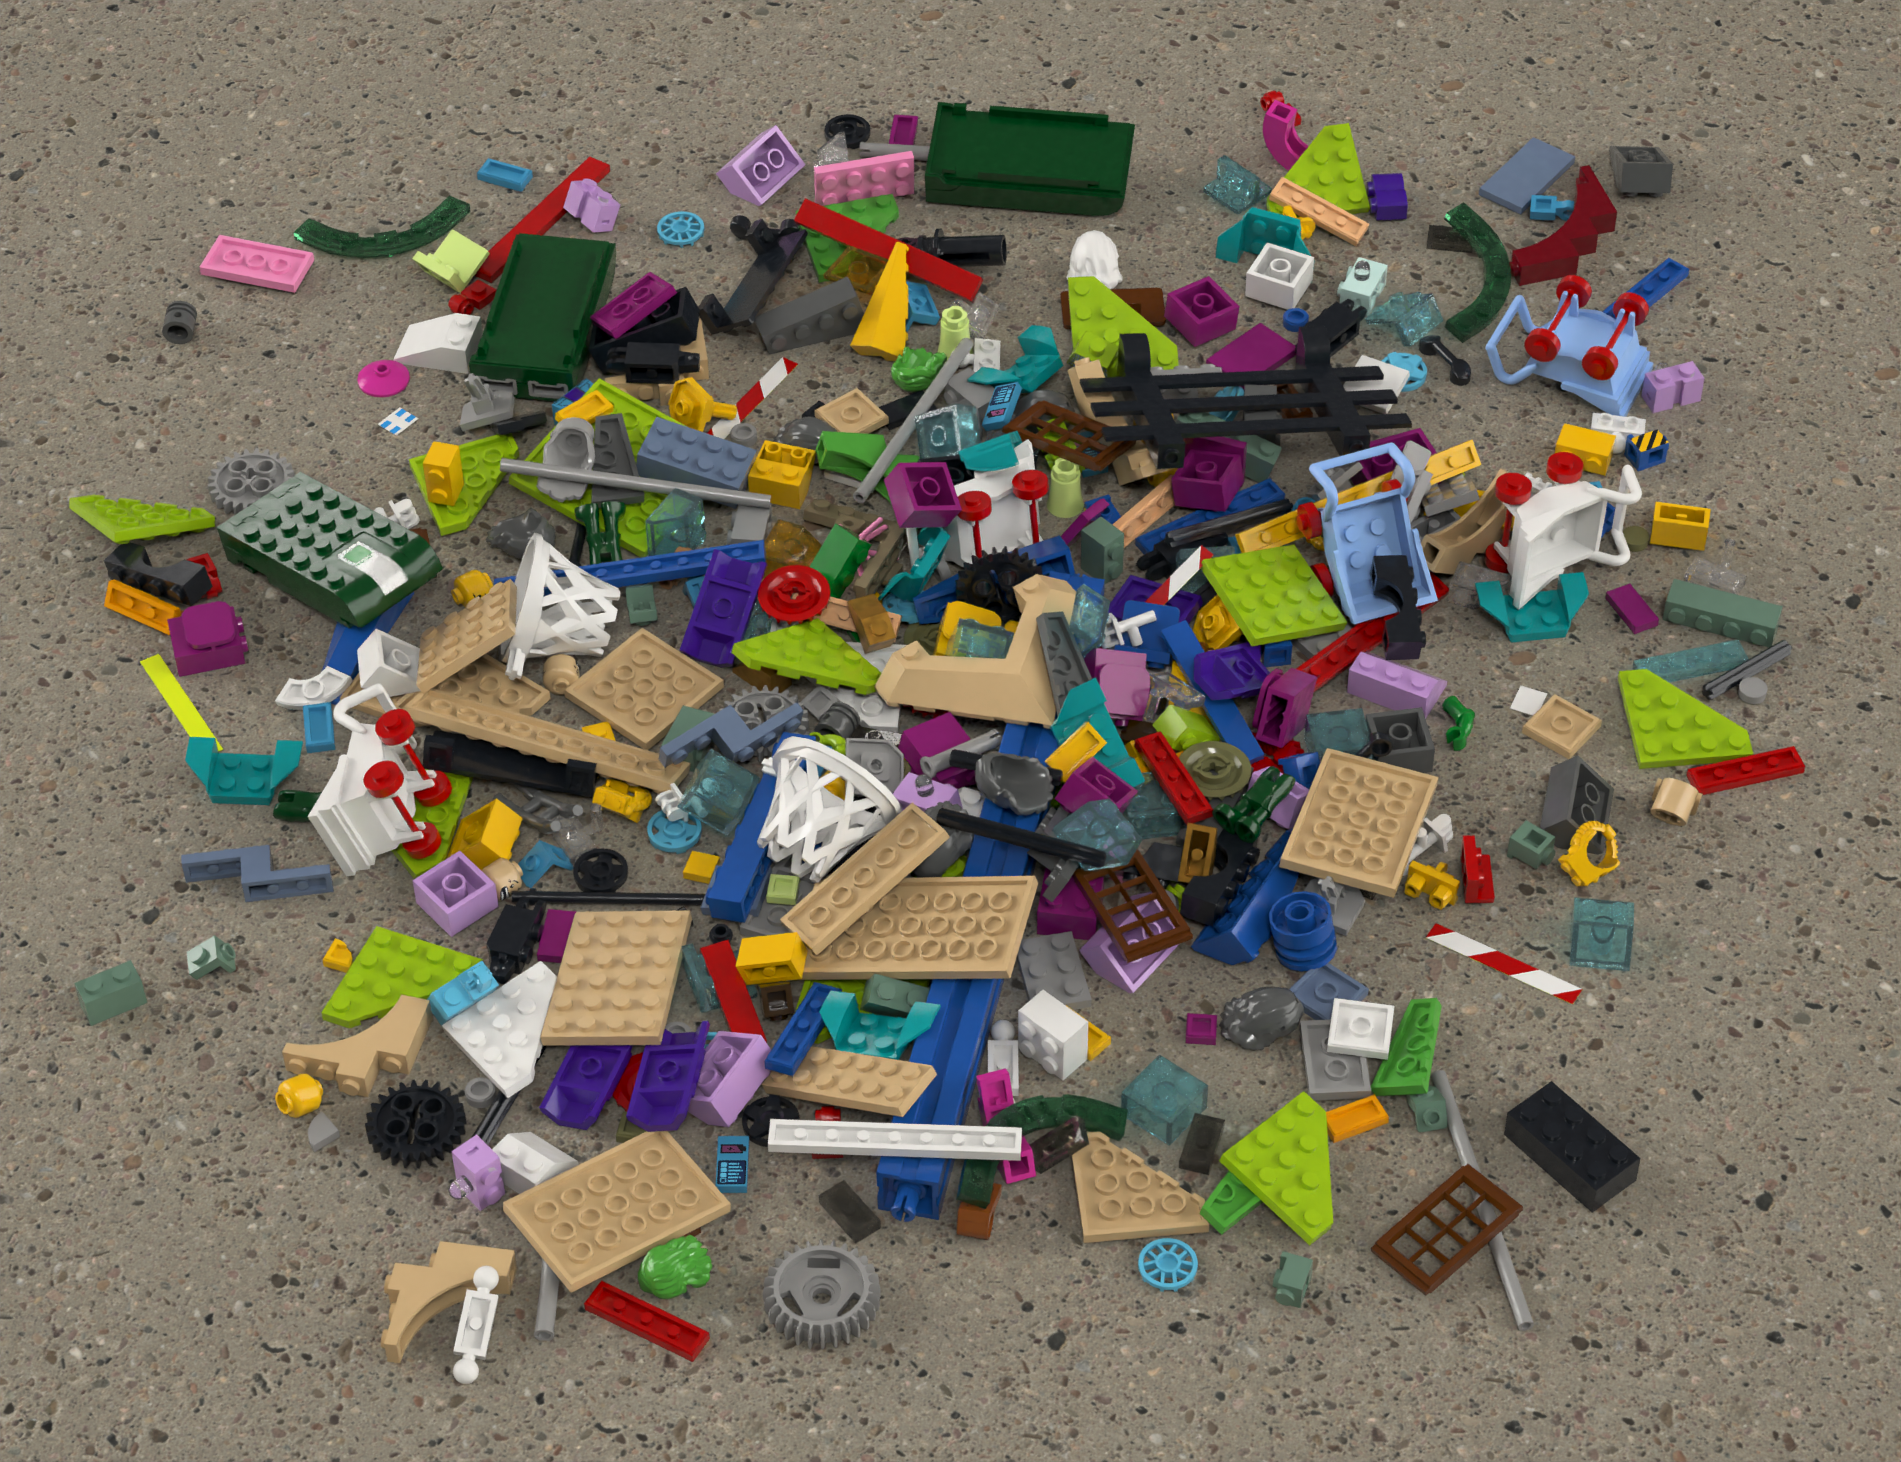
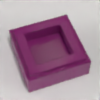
[1185,1013,1217,1045]

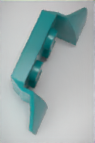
[1216,207,1315,283]
[967,325,1064,393]
[958,431,1023,471]
[878,527,950,601]
[1475,572,1589,643]
[1050,677,1145,787]
[185,737,303,805]
[819,991,941,1060]

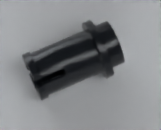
[709,924,733,945]

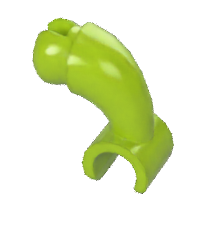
[809,732,846,755]

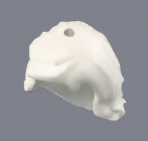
[1066,230,1122,289]

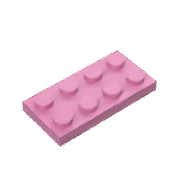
[814,151,914,206]
[200,235,314,293]

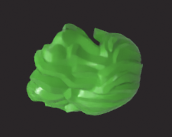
[891,346,947,392]
[638,1235,712,1299]

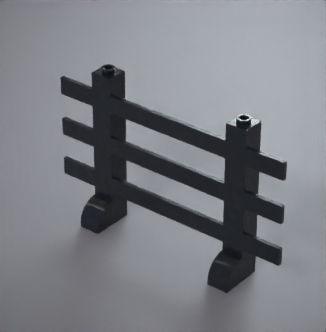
[1080,326,1412,469]

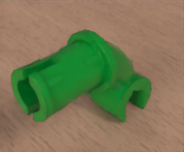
[1442,696,1475,751]

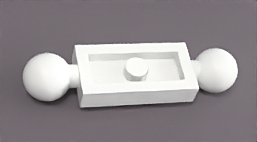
[988,1020,1019,1107]
[453,1266,499,1384]

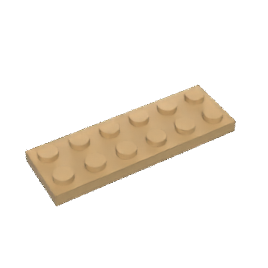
[780,802,950,956]
[761,1046,937,1117]

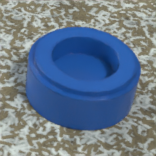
[1283,308,1309,332]

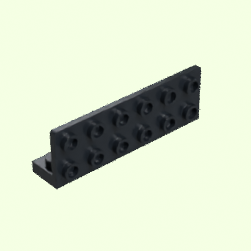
[698,219,808,335]
[423,730,599,797]

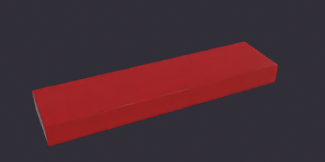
[1134,731,1213,825]
[1686,746,1805,795]
[700,940,767,1043]
[584,1280,710,1362]

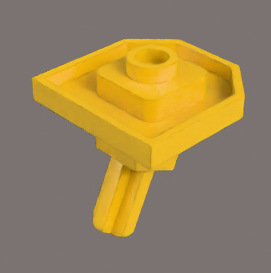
[668,377,737,432]
[1192,594,1244,650]

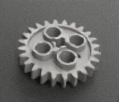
[208,448,295,515]
[719,685,809,762]

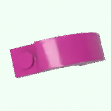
[1263,100,1308,171]
[976,1068,1036,1184]

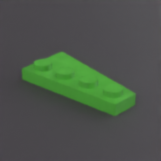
[1371,998,1442,1096]
[1199,1122,1263,1235]

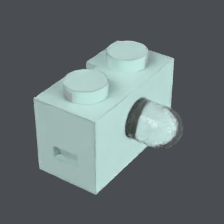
[1337,257,1388,316]

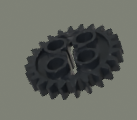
[955,546,1044,625]
[365,1080,467,1168]

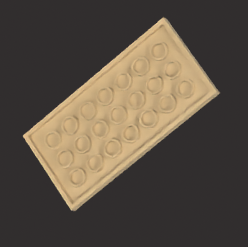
[797,876,1038,980]

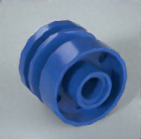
[1269,891,1337,972]

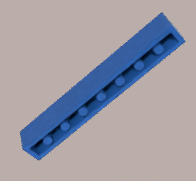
[706,732,816,923]

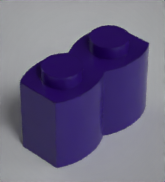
[1366,173,1408,220]

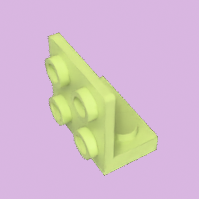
[412,230,490,293]

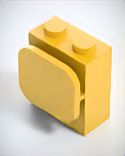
[933,601,1001,658]

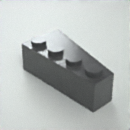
[755,277,864,355]

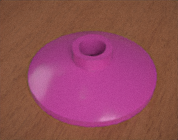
[357,360,410,397]

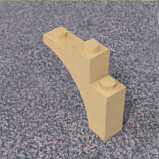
[605,318,709,406]
[1421,468,1510,576]
[282,995,433,1097]
[381,1241,517,1363]

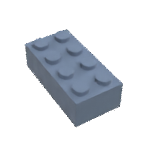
[636,417,757,509]

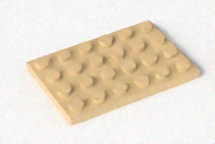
[1279,748,1438,898]
[540,910,692,1046]
[503,1131,731,1293]

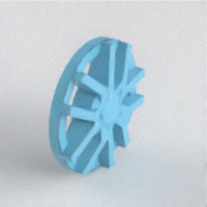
[657,211,704,248]
[1138,1238,1198,1292]

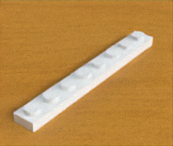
[768,1119,1022,1161]

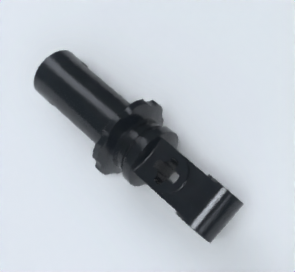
[867,228,1007,270]

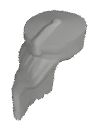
[536,417,595,502]

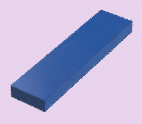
[764,982,842,1076]

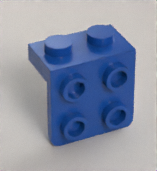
[1114,600,1180,669]

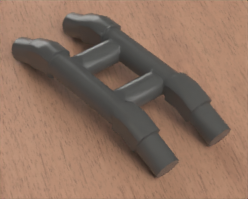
[492,784,583,834]

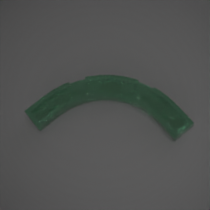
[293,195,471,258]
[1444,202,1511,343]
[956,1094,1128,1209]

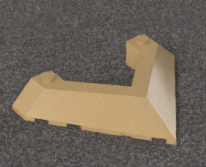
[874,574,1081,729]

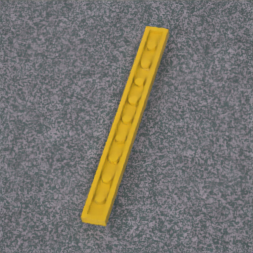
[1235,439,1481,553]

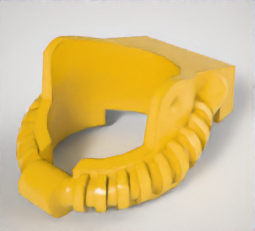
[592,779,652,823]
[1558,821,1620,886]

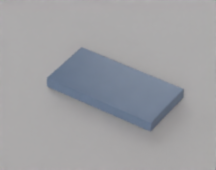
[1479,137,1575,215]

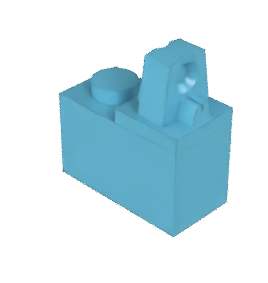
[427,961,499,1026]

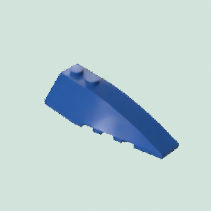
[912,535,1075,624]
[322,592,414,705]
[1191,828,1299,965]

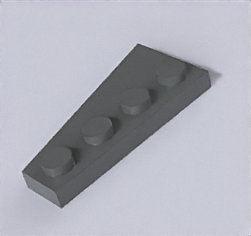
[591,413,645,508]
[1036,611,1092,715]

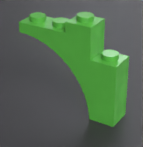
[816,431,919,532]

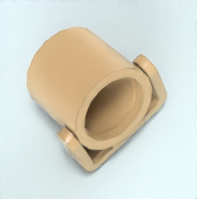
[1651,778,1703,826]

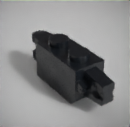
[1295,299,1367,358]
[605,342,700,384]
[1136,533,1228,581]
[486,896,547,984]

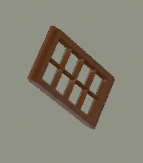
[1002,400,1136,472]
[1072,848,1193,963]
[1371,1164,1523,1296]

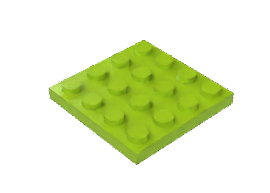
[1201,544,1348,646]

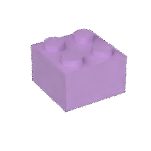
[412,851,499,937]

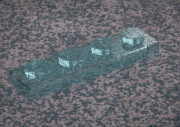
[1632,639,1749,683]

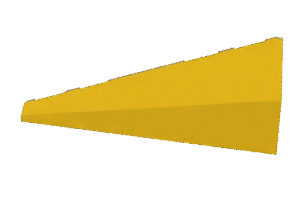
[850,242,909,361]

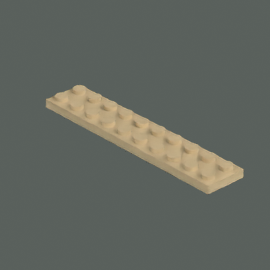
[404,688,691,794]

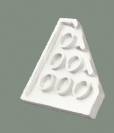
[805,642,906,735]
[442,961,557,1098]

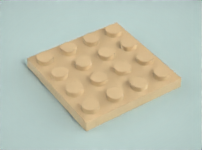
[416,579,517,694]
[565,628,724,750]

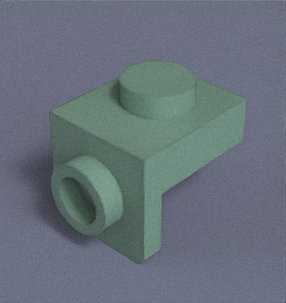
[625,584,658,625]
[187,935,236,980]
[1406,1085,1447,1132]

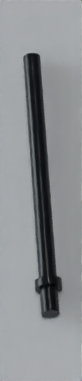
[512,888,705,906]

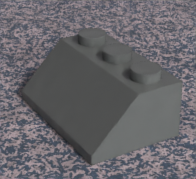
[1540,755,1614,855]

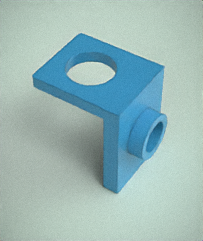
[518,840,574,888]

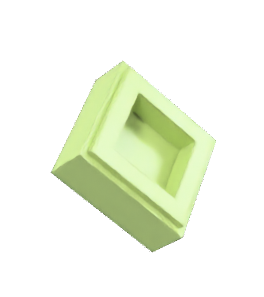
[766,874,800,905]

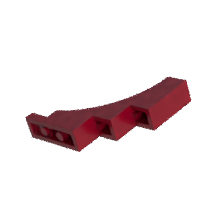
[1508,165,1617,286]

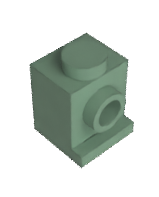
[1507,820,1555,870]
[1272,1251,1313,1308]

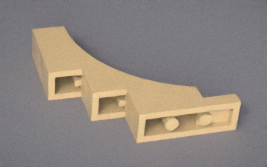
[1068,357,1168,486]

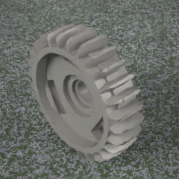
[763,1239,881,1349]

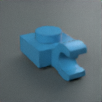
[1530,195,1574,221]

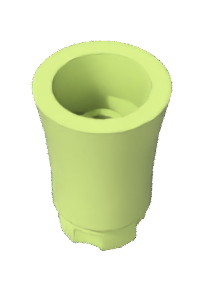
[937,306,973,363]
[1046,458,1084,518]

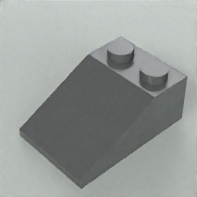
[1609,146,1673,197]

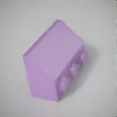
[716,125,805,206]
[1347,652,1447,719]
[1079,891,1179,993]
[688,1031,771,1127]

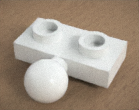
[951,338,1001,372]
[1591,413,1646,454]

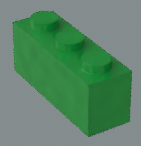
[793,523,872,599]

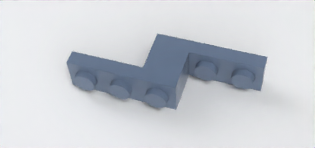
[658,702,804,768]
[181,845,334,902]

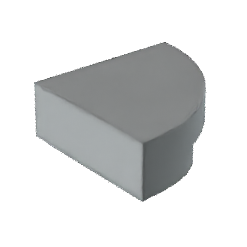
[308,1111,340,1152]

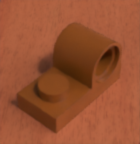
[957,1179,1002,1240]

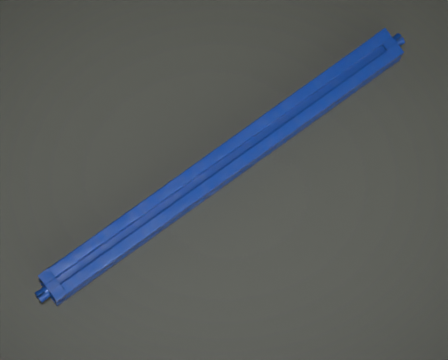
[876,571,1105,1222]

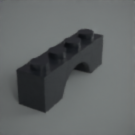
[104,542,213,606]
[1370,555,1426,660]
[1064,825,1183,889]
[1180,829,1260,927]

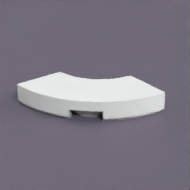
[275,666,353,710]

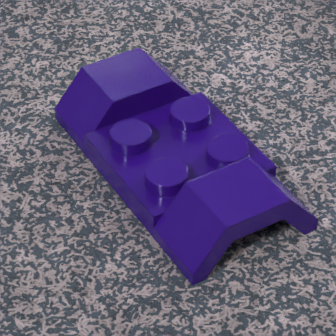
[680,549,767,668]
[1194,642,1270,700]
[626,1021,710,1132]
[539,1045,634,1130]

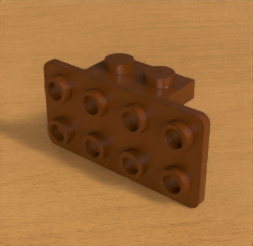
[1060,287,1166,329]

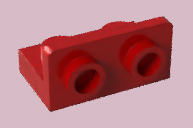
[1460,835,1495,903]

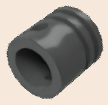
[162,301,197,344]
[814,702,860,740]

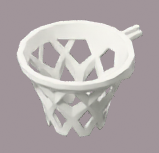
[499,533,620,680]
[757,736,902,883]

